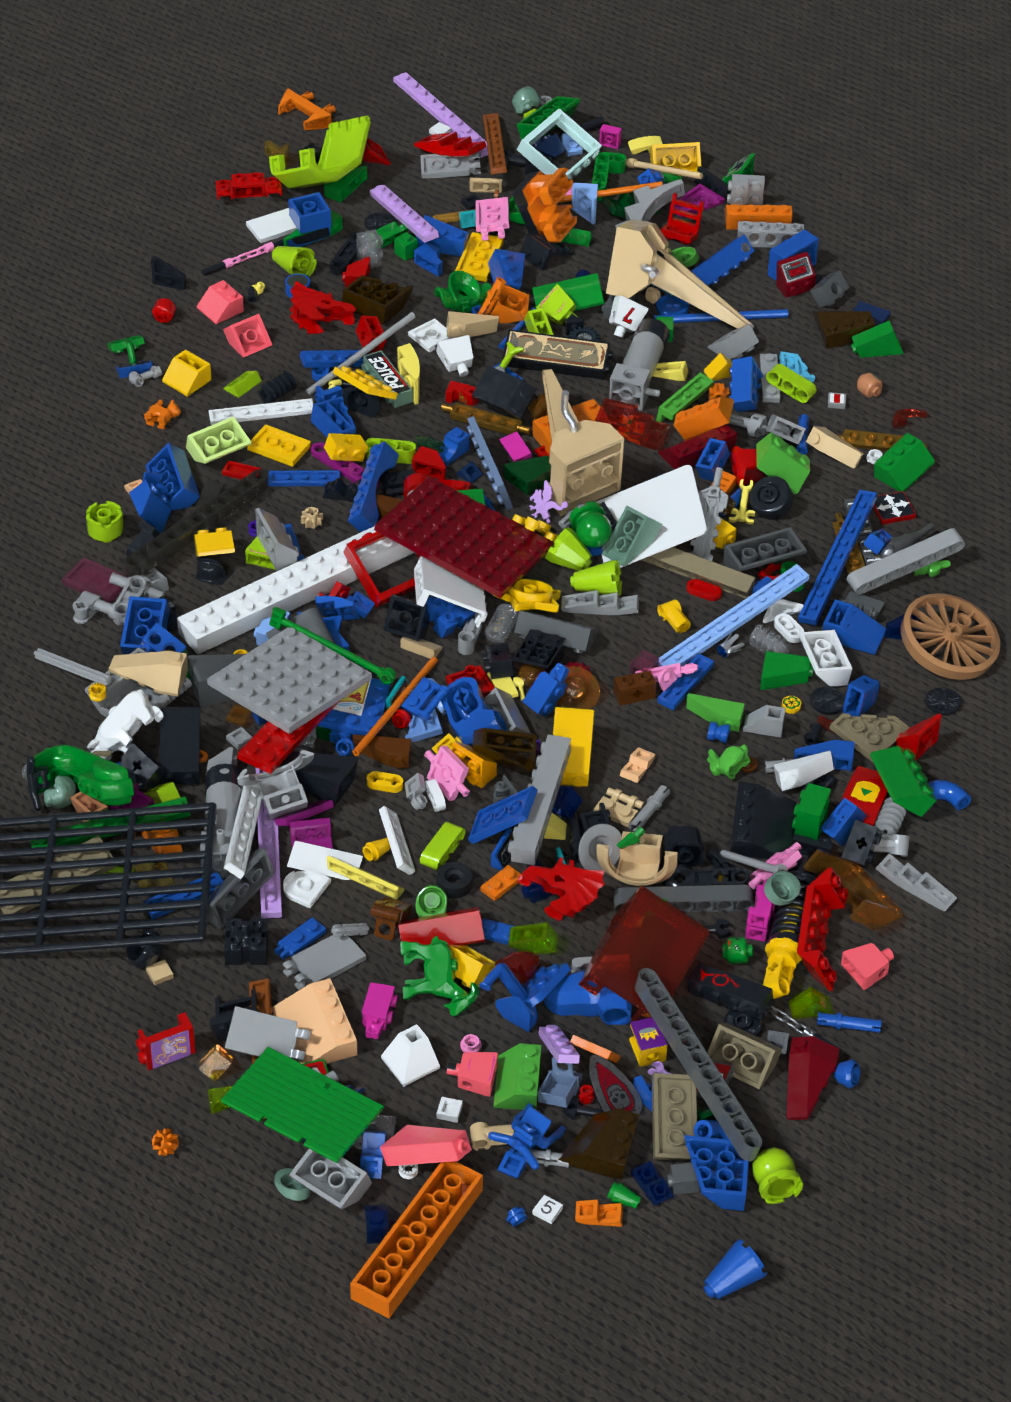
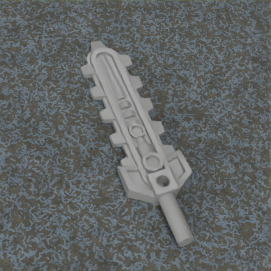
[689,467,729,561]

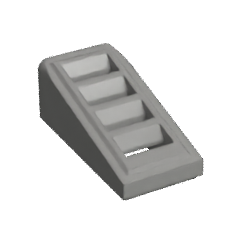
[135,565,169,592]

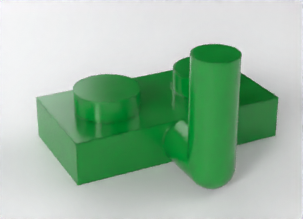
[107,335,145,363]

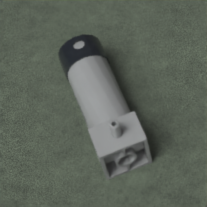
[609,318,670,411]
[200,764,243,878]

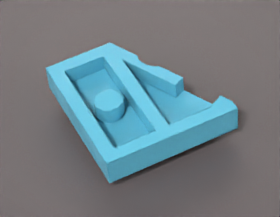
[779,351,815,382]

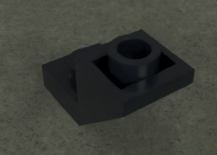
[322,478,361,502]

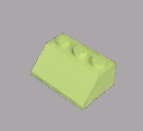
[186,416,252,464]

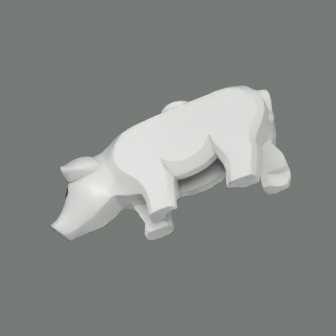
[87,689,164,760]

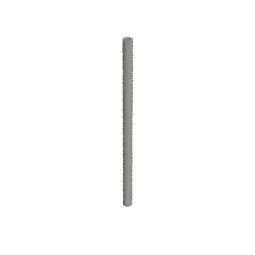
[306,312,415,395]

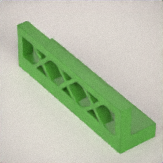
[656,372,714,423]

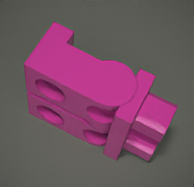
[745,880,776,942]

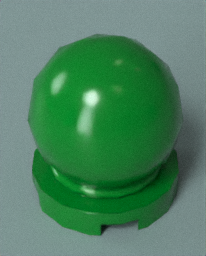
[569,501,612,548]

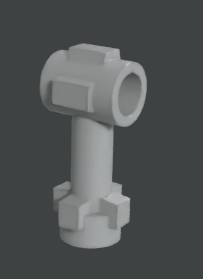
[129,366,162,387]

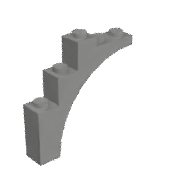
[615,179,685,230]

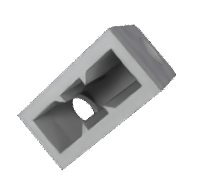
[765,414,806,445]

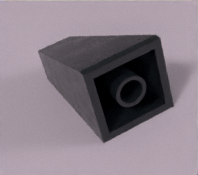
[276,751,359,807]

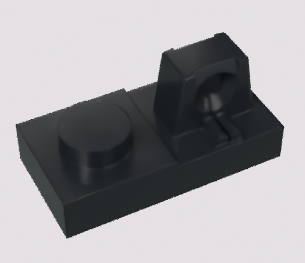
[792,834,833,862]

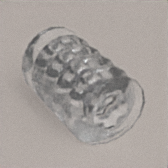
[485,604,519,643]
[750,624,791,654]

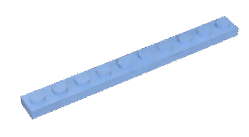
[656,564,809,667]

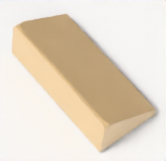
[470,178,502,193]
[401,637,443,659]

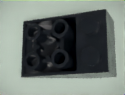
[512,629,566,669]

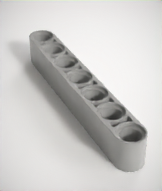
[846,528,966,595]

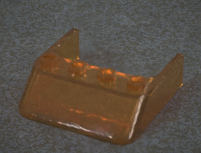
[803,849,904,930]

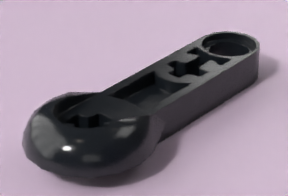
[663,864,750,887]

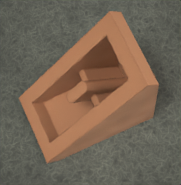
[70,791,108,822]

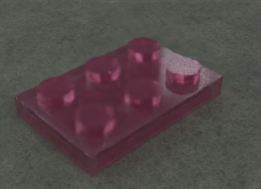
[62,557,128,603]

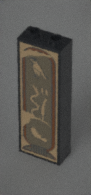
[503,329,613,380]

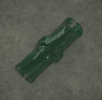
[414,435,445,453]

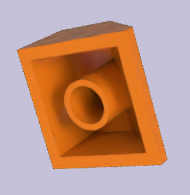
[489,285,530,324]

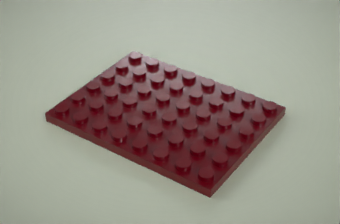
[374,477,554,599]

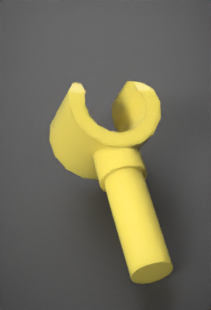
[513,677,525,701]

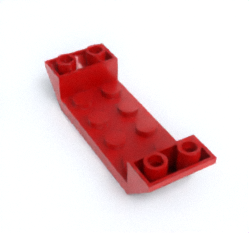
[797,867,849,991]

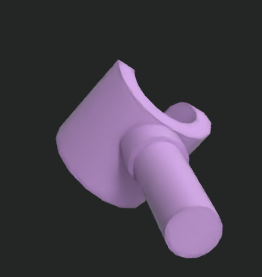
[648,1061,671,1076]

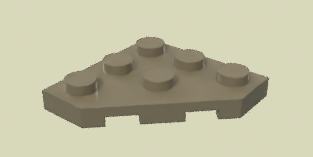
[829,713,910,763]

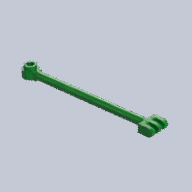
[269,607,396,684]

